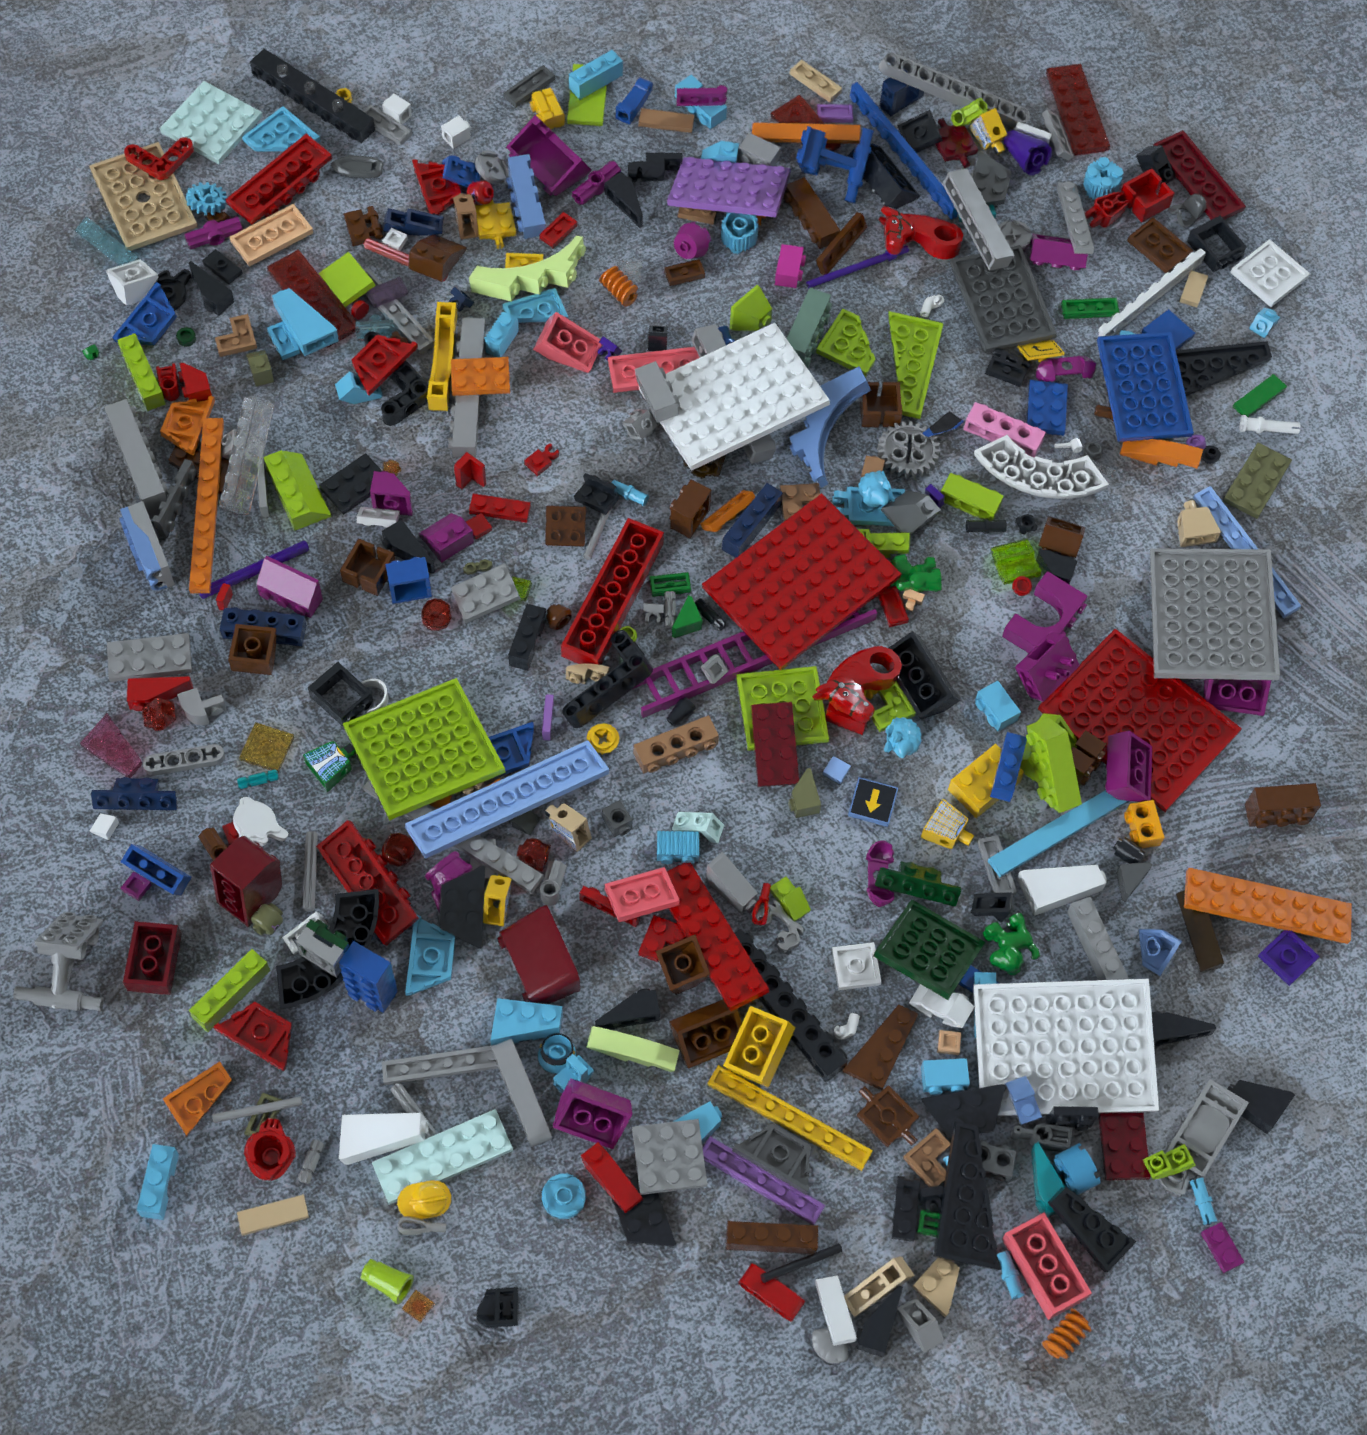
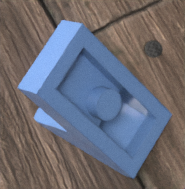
[1005,1076,1042,1125]

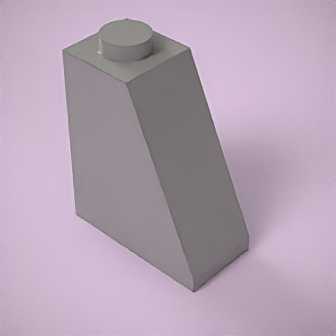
[706,852,758,914]

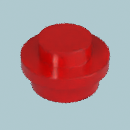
[1012,576,1032,596]

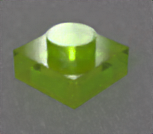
[512,576,532,602]

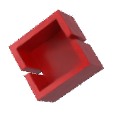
[1121,168,1174,222]

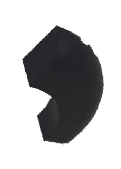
[276,889,379,1009]

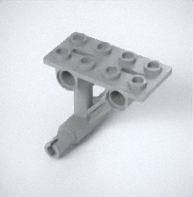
[13,912,104,1012]

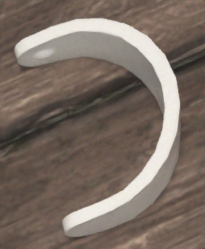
[361,679,389,714]

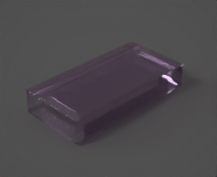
[366,277,408,308]

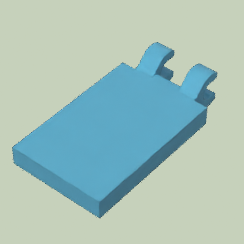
[832,487,905,526]

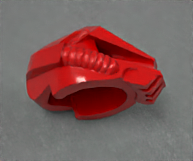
[244,1118,296,1181]

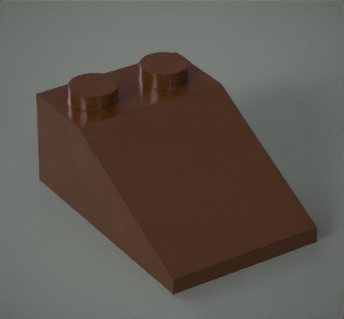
[408,234,467,282]

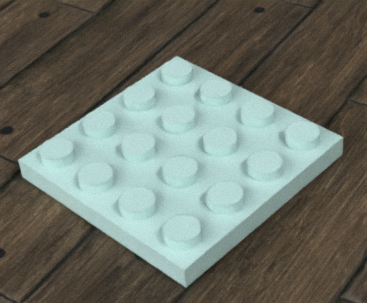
[160,81,263,165]

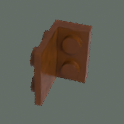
[545,505,586,547]

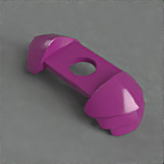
[1036,355,1096,382]
[866,840,895,907]

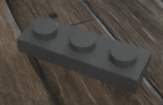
[503,65,555,108]

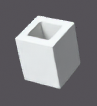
[382,94,412,125]
[441,116,471,149]

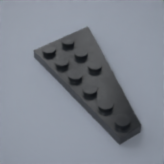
[1176,341,1272,396]
[933,1122,1000,1270]

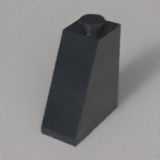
[1227,1080,1296,1134]

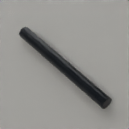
[760,1243,842,1283]

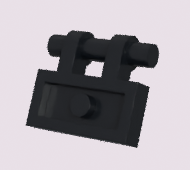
[985,348,1032,387]

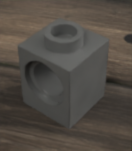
[602,800,633,837]

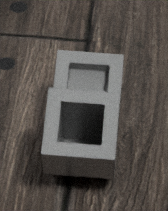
[177,688,227,725]

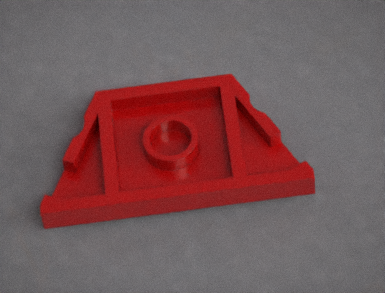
[412,159,461,215]
[351,335,418,396]
[213,1002,292,1072]

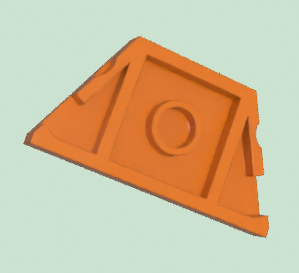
[160,396,215,455]

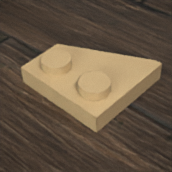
[913,1258,960,1317]

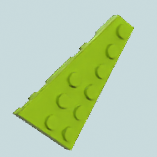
[888,311,944,419]

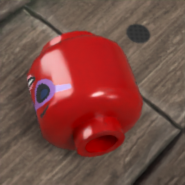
[466,181,494,206]

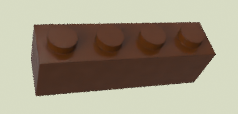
[783,177,840,249]
[726,1221,818,1254]

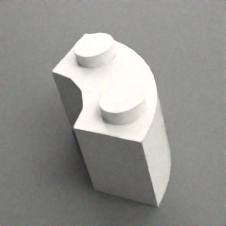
[909,984,974,1028]

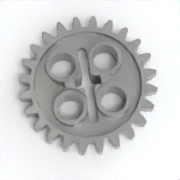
[877,421,940,479]

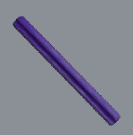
[199,540,309,599]

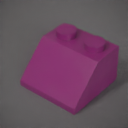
[370,471,413,516]
[419,513,474,563]

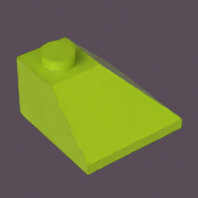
[729,285,772,331]

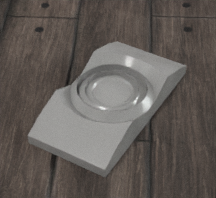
[1165,1079,1249,1178]

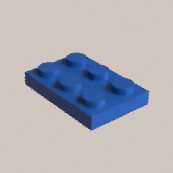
[1026,380,1068,436]

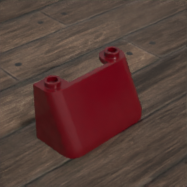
[497,905,580,1004]

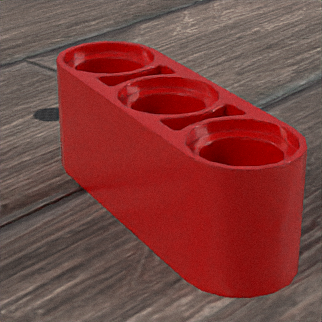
[738,1263,805,1322]

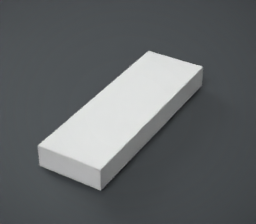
[815,1275,857,1346]

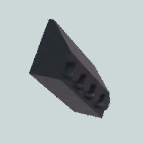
[848,143,920,209]
[889,631,961,719]

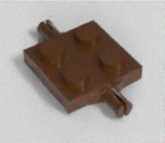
[857,1085,920,1148]

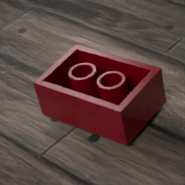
[123,921,182,995]

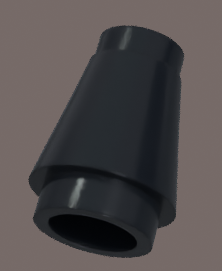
[666,697,696,727]

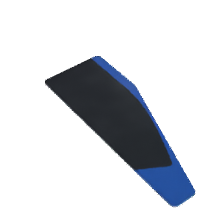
[922,411,964,437]

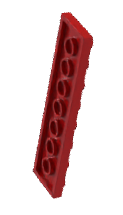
[667,862,769,1012]

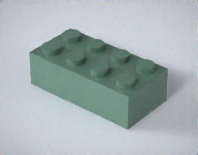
[787,288,833,369]

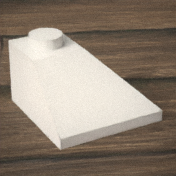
[106,259,158,305]

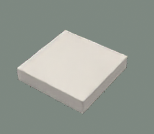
[831,942,881,990]

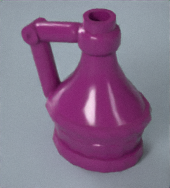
[425,851,484,912]

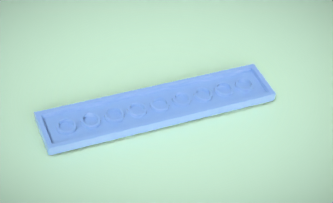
[405,740,609,859]

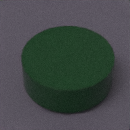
[176,327,196,347]

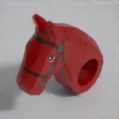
[879,206,964,260]
[813,646,902,723]

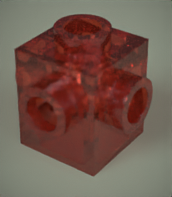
[142,698,176,731]
[517,838,551,871]

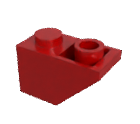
[178,362,212,402]

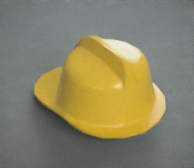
[397,1180,451,1219]

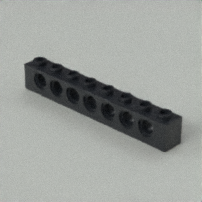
[735,928,848,1083]

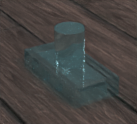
[355,315,395,341]

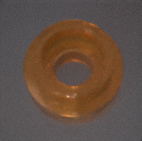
[382,460,402,476]

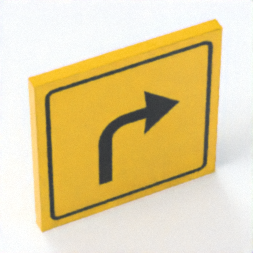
[1017,340,1065,362]

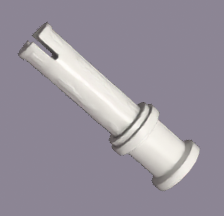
[1240,415,1300,434]

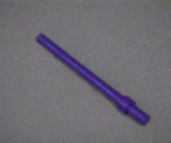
[806,245,909,288]

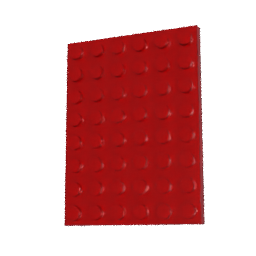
[702,493,901,670]
[1038,629,1242,812]

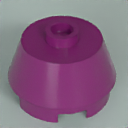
[674,222,711,259]

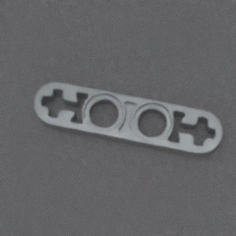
[142,744,225,776]

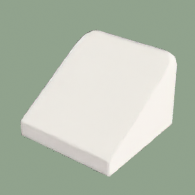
[90,813,119,840]

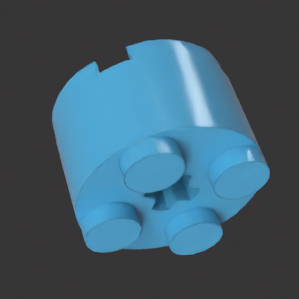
[1052,1143,1101,1195]

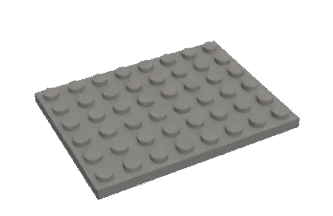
[1150,548,1280,680]

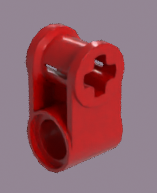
[156,363,180,401]

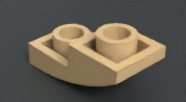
[566,664,609,684]

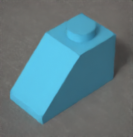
[701,141,739,163]
[335,371,383,404]

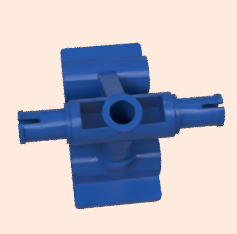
[796,126,874,203]

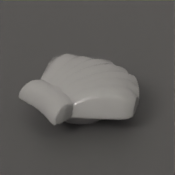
[1159,1169,1195,1196]
[812,1328,848,1363]

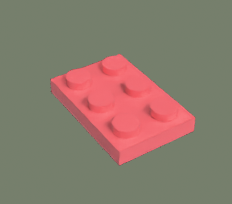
[604,867,680,922]

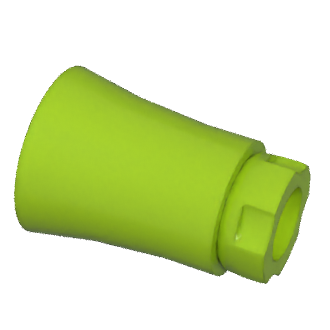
[361,1259,414,1305]

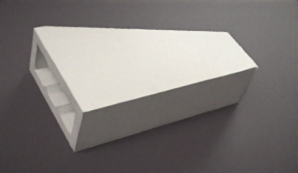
[1017,865,1107,916]
[339,1113,428,1165]

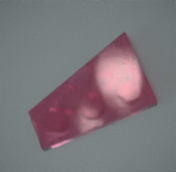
[80,713,143,778]

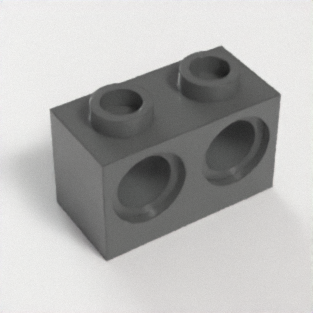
[980,1140,1016,1182]

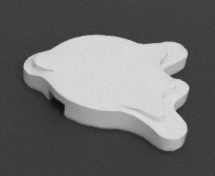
[233,797,288,846]

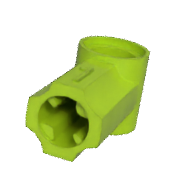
[951,98,988,126]

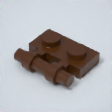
[343,206,383,246]

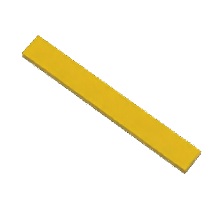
[707,1065,873,1171]

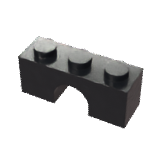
[508,603,547,671]

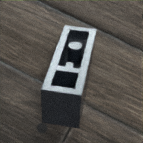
[604,172,643,228]
[188,261,234,316]
[381,520,435,574]
[595,988,660,1030]
[1152,1011,1217,1047]
[856,1285,903,1358]

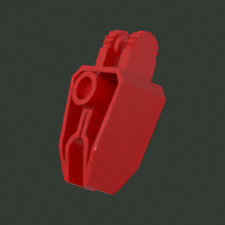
[1084,192,1131,228]

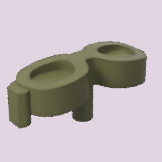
[463,559,493,575]

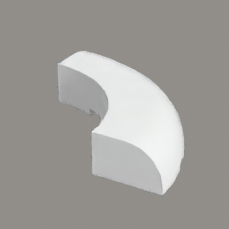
[974,435,1109,499]

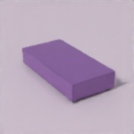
[817,104,853,123]
[542,694,554,741]

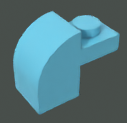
[553,1054,594,1093]

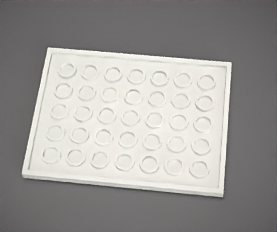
[639,323,830,471]
[973,979,1159,1116]

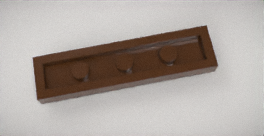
[816,212,867,275]

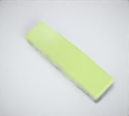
[586,1026,680,1072]

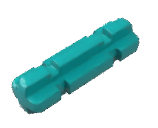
[237,770,279,789]

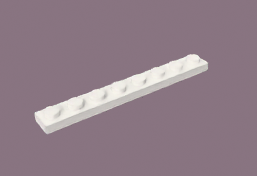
[1097,248,1206,339]

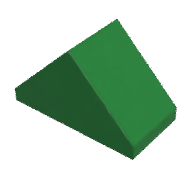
[672,595,702,638]

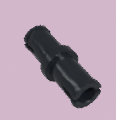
[965,518,1007,534]

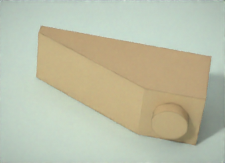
[844,1256,915,1317]

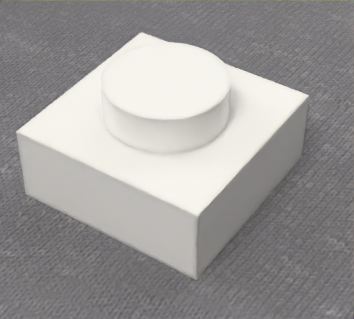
[382,228,408,251]

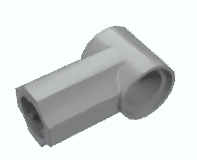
[540,860,567,906]

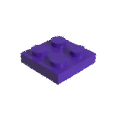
[1258,930,1320,986]

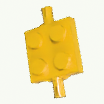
[475,200,516,249]

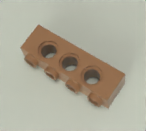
[633,715,719,774]

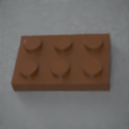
[1127,217,1193,273]

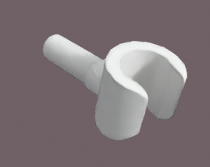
[1054,438,1082,453]

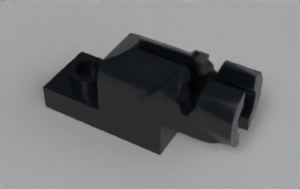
[628,153,682,182]

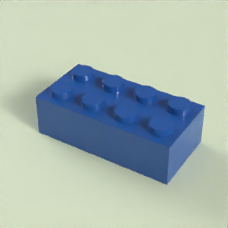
[339,941,398,1013]

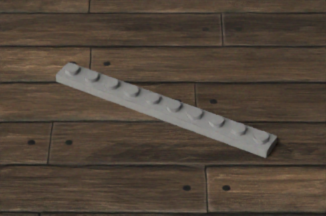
[363,780,544,894]

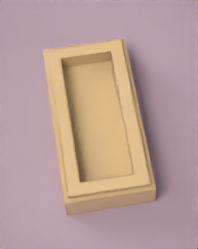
[1180,270,1208,308]

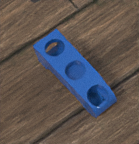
[616,77,653,125]

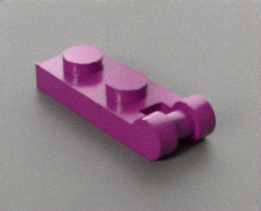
[676,85,727,106]

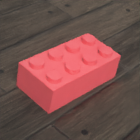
[1002,1213,1092,1320]

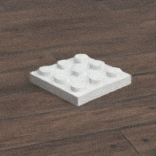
[1230,239,1310,307]

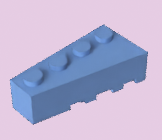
[506,154,545,239]

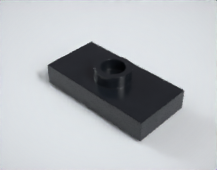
[202,249,243,285]

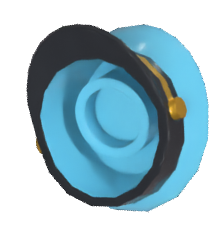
[538,1033,576,1074]

